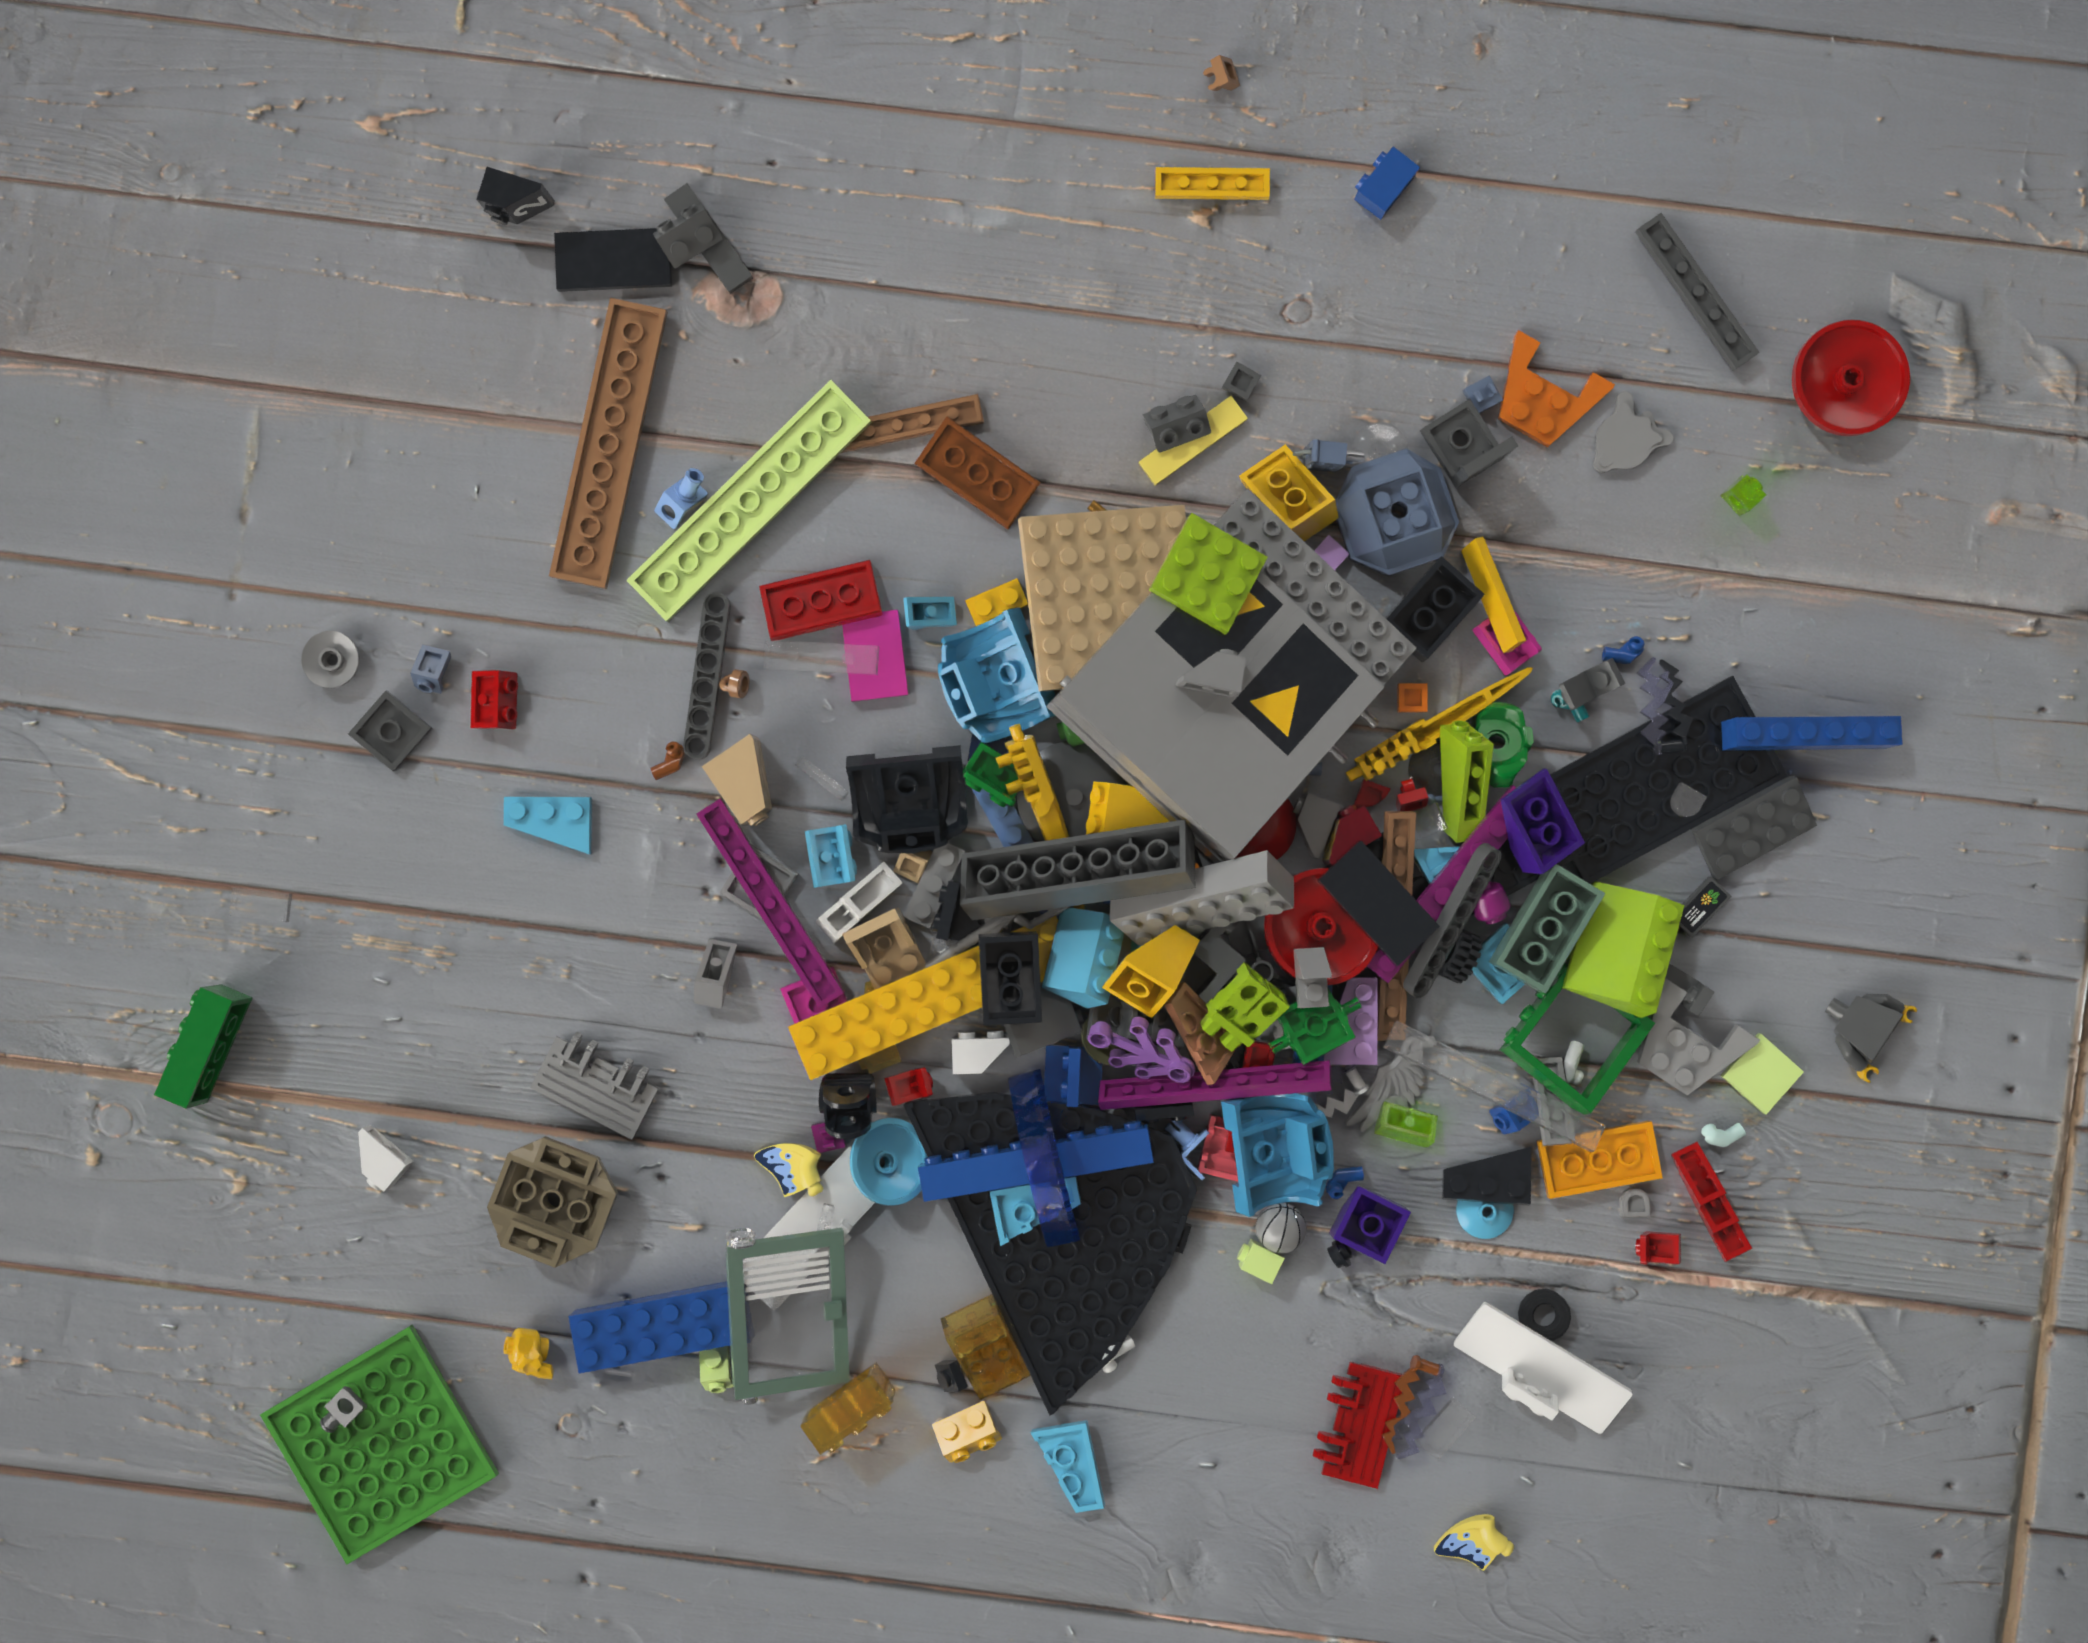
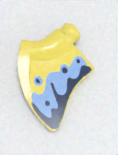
[754,1143,823,1197]
[1434,1514,1514,1571]

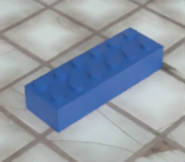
[568,1281,755,1374]

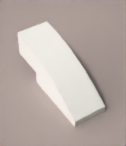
[815,862,903,943]

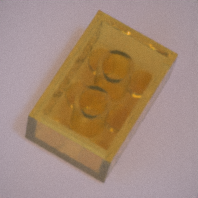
[800,1362,896,1455]

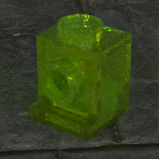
[1720,474,1766,516]

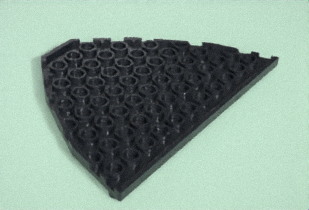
[903,1092,1197,1416]

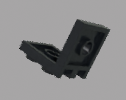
[932,881,1013,945]

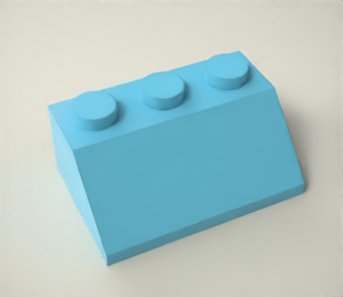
[1042,907,1124,1009]

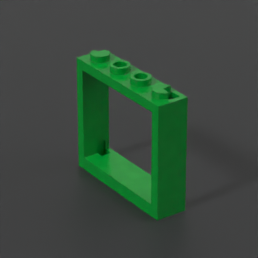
[1499,959,1655,1115]

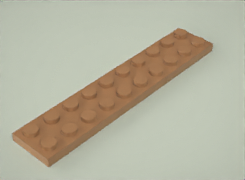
[549,298,668,589]

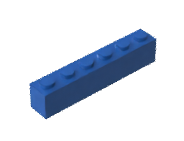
[1721,716,1903,750]

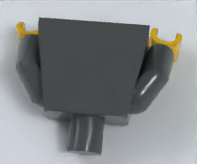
[1825,994,1917,1083]

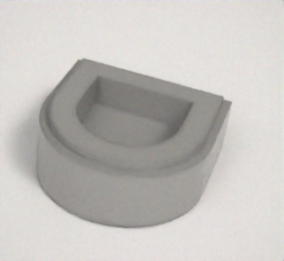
[1619,1187,1651,1218]

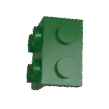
[963,742,1018,808]

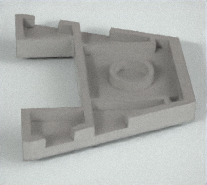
[1637,978,1760,1095]

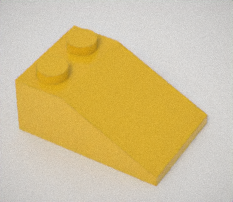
[1239,444,1339,541]

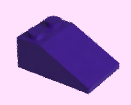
[1501,769,1585,874]

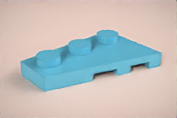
[503,797,592,854]
[989,1176,1081,1246]
[1030,1420,1105,1513]

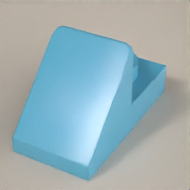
[903,597,957,630]

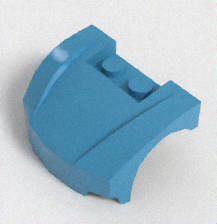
[938,607,1056,743]
[1221,1093,1334,1217]

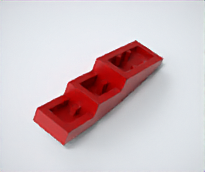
[1671,1142,1753,1262]

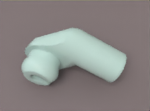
[1701,1123,1746,1147]

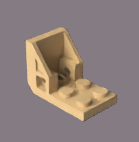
[842,907,926,989]

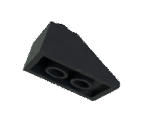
[978,931,1042,1026]

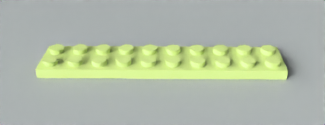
[626,380,872,622]

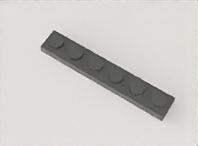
[1635,213,1760,371]

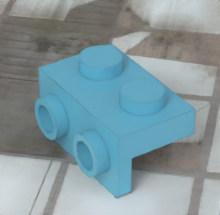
[805,824,857,888]

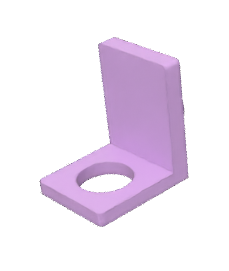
[1314,535,1349,571]

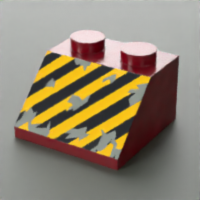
[1322,804,1382,865]

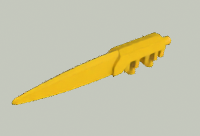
[1345,667,1533,782]
[995,724,1085,910]

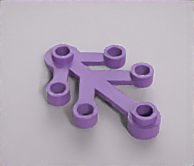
[1088,1017,1195,1083]

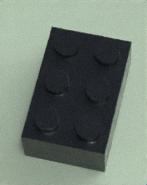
[1385,556,1485,662]

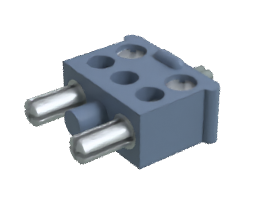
[1293,440,1365,473]

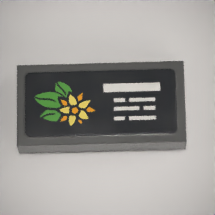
[1679,877,1732,938]

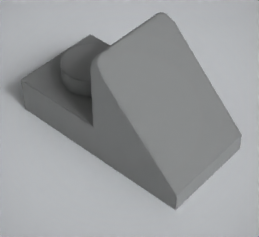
[1294,947,1332,1008]

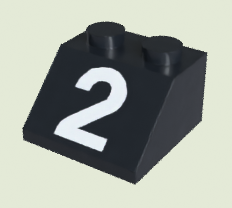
[476,167,555,225]

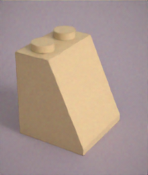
[702,734,772,827]

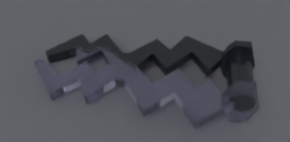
[1637,657,1693,755]

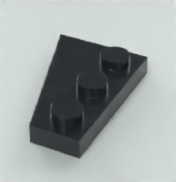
[1442,1147,1532,1206]

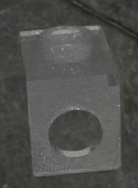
[1413,802,1448,841]

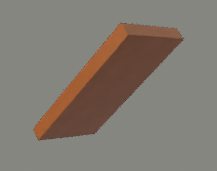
[914,416,1041,530]

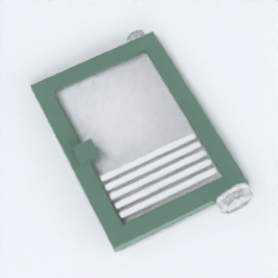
[725,1227,850,1405]

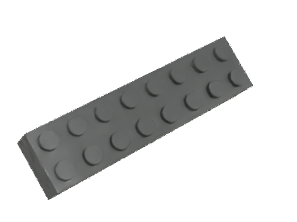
[960,819,1196,920]

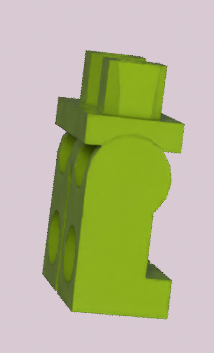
[1200,962,1290,1052]

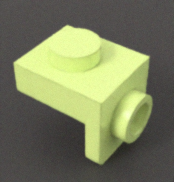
[699,1346,734,1393]

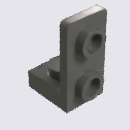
[1559,658,1625,710]
[1666,963,1714,1016]

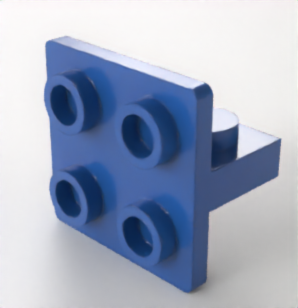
[1044,1045,1103,1107]

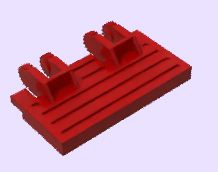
[1312,1362,1402,1489]

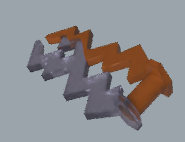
[1382,1355,1447,1459]

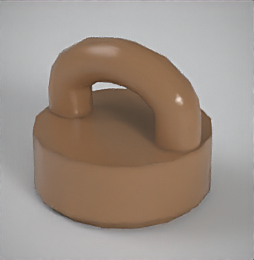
[719,669,750,699]

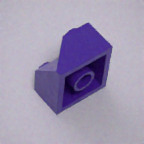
[1329,1186,1411,1264]

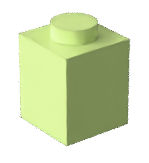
[1237,1239,1285,1284]

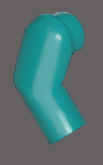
[1551,689,1590,723]

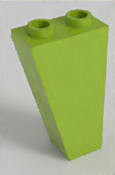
[1440,721,1494,843]

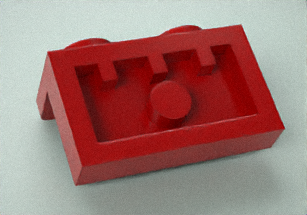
[470,670,518,729]

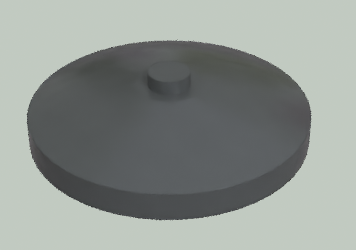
[1017,741,1130,842]

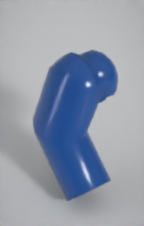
[1602,636,1645,664]
[1326,1166,1364,1199]

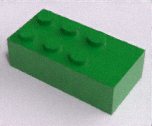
[154,984,253,1109]

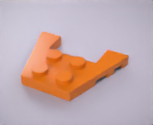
[1498,330,1615,447]

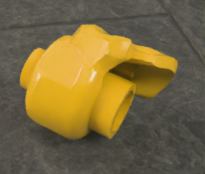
[503,1328,554,1379]

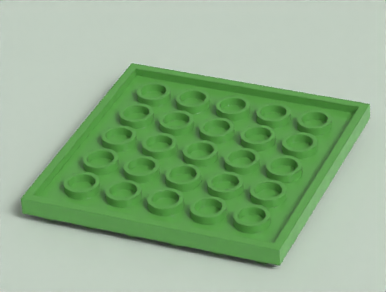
[260,1324,499,1565]

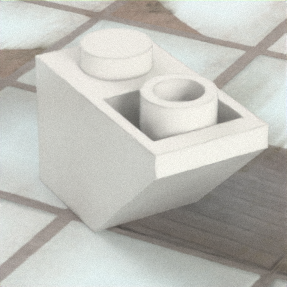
[952,1031,1010,1074]

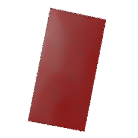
[759,560,883,641]

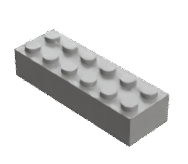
[1110,850,1294,946]

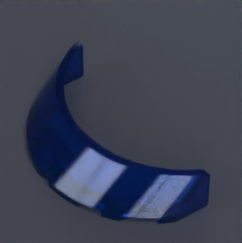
[1008,1069,1081,1248]

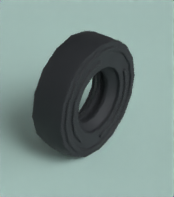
[1518,1289,1571,1341]

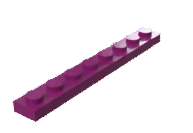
[1367,785,1516,983]
[696,798,845,1009]
[1098,1060,1332,1110]

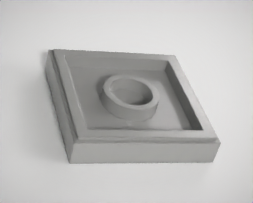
[719,845,799,919]

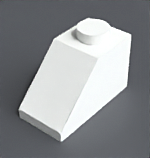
[358,1125,414,1192]

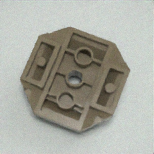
[487,1136,618,1268]

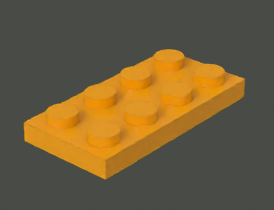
[1537,1120,1663,1199]

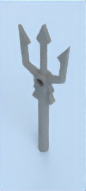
[925,907,1070,968]

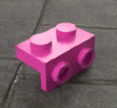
[1472,611,1542,676]

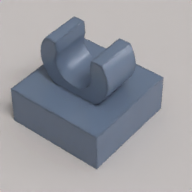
[1463,375,1503,414]

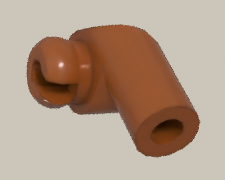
[650,741,685,780]

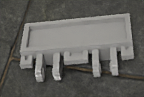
[530,1032,659,1140]

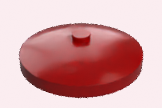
[1792,320,1910,436]
[1264,868,1378,985]

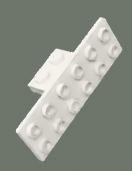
[743,1146,875,1310]
[1454,1302,1632,1434]

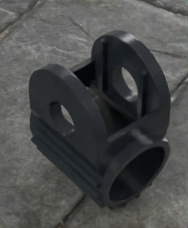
[818,1073,877,1139]

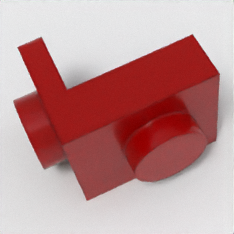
[884,1067,933,1106]
[1635,1231,1681,1264]

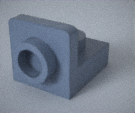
[410,644,451,694]

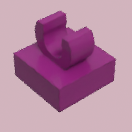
[811,1122,846,1153]

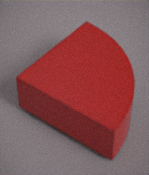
[1354,779,1391,807]

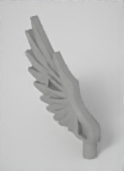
[1345,1036,1436,1132]

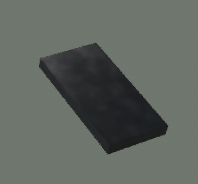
[554,228,672,292]
[1317,840,1440,966]

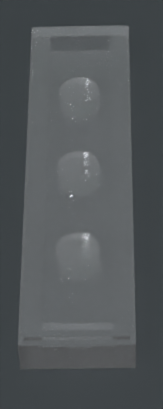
[764,640,879,675]

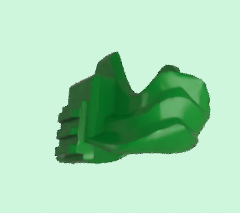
[1475,702,1534,788]

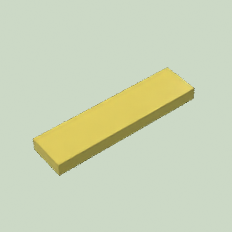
[1138,396,1248,486]

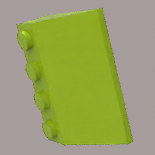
[1562,881,1684,1018]

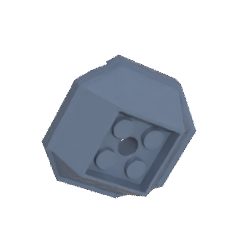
[1335,448,1459,577]

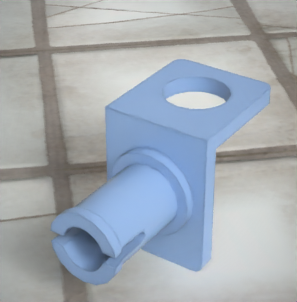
[654,468,708,529]
[1164,1120,1209,1181]

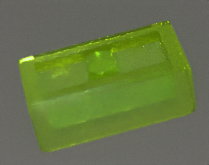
[1374,1101,1438,1148]

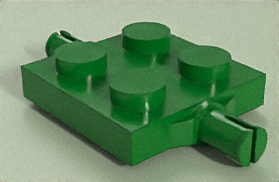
[1269,988,1362,1066]

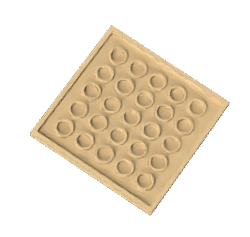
[1018,505,1186,692]

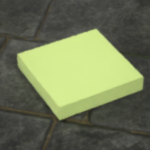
[1720,1033,1804,1115]

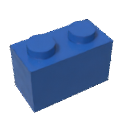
[1354,146,1420,220]

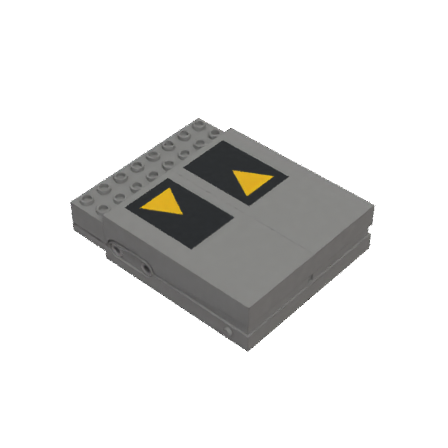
[1046,489,1416,863]

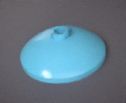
[850,1118,927,1206]

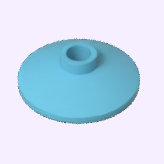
[1456,1201,1514,1239]

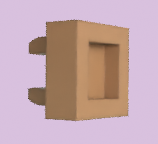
[1203,55,1240,91]

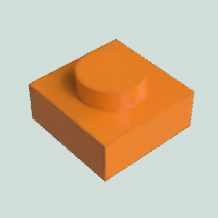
[1397,683,1428,713]

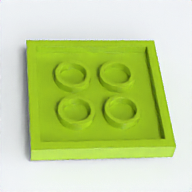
[1149,513,1268,634]

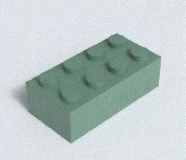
[1489,864,1605,994]

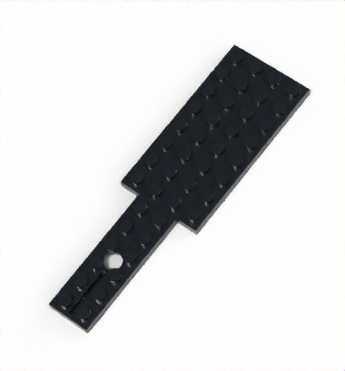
[1412,676,1788,941]

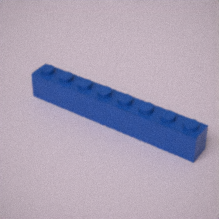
[918,1121,1154,1202]

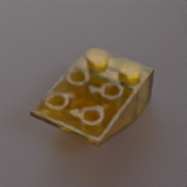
[940,1294,1031,1400]

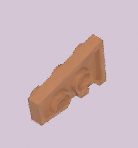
[1164,982,1236,1085]

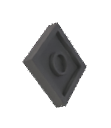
[348,690,432,771]

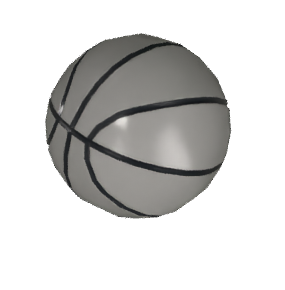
[1255,1202,1307,1254]

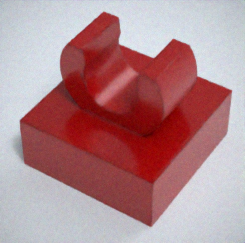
[1396,779,1429,811]

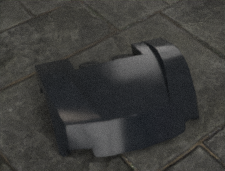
[846,745,968,854]

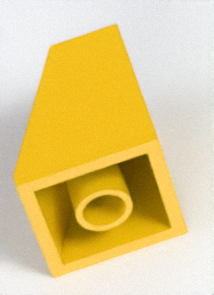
[1086,781,1170,834]
[1102,925,1200,1018]

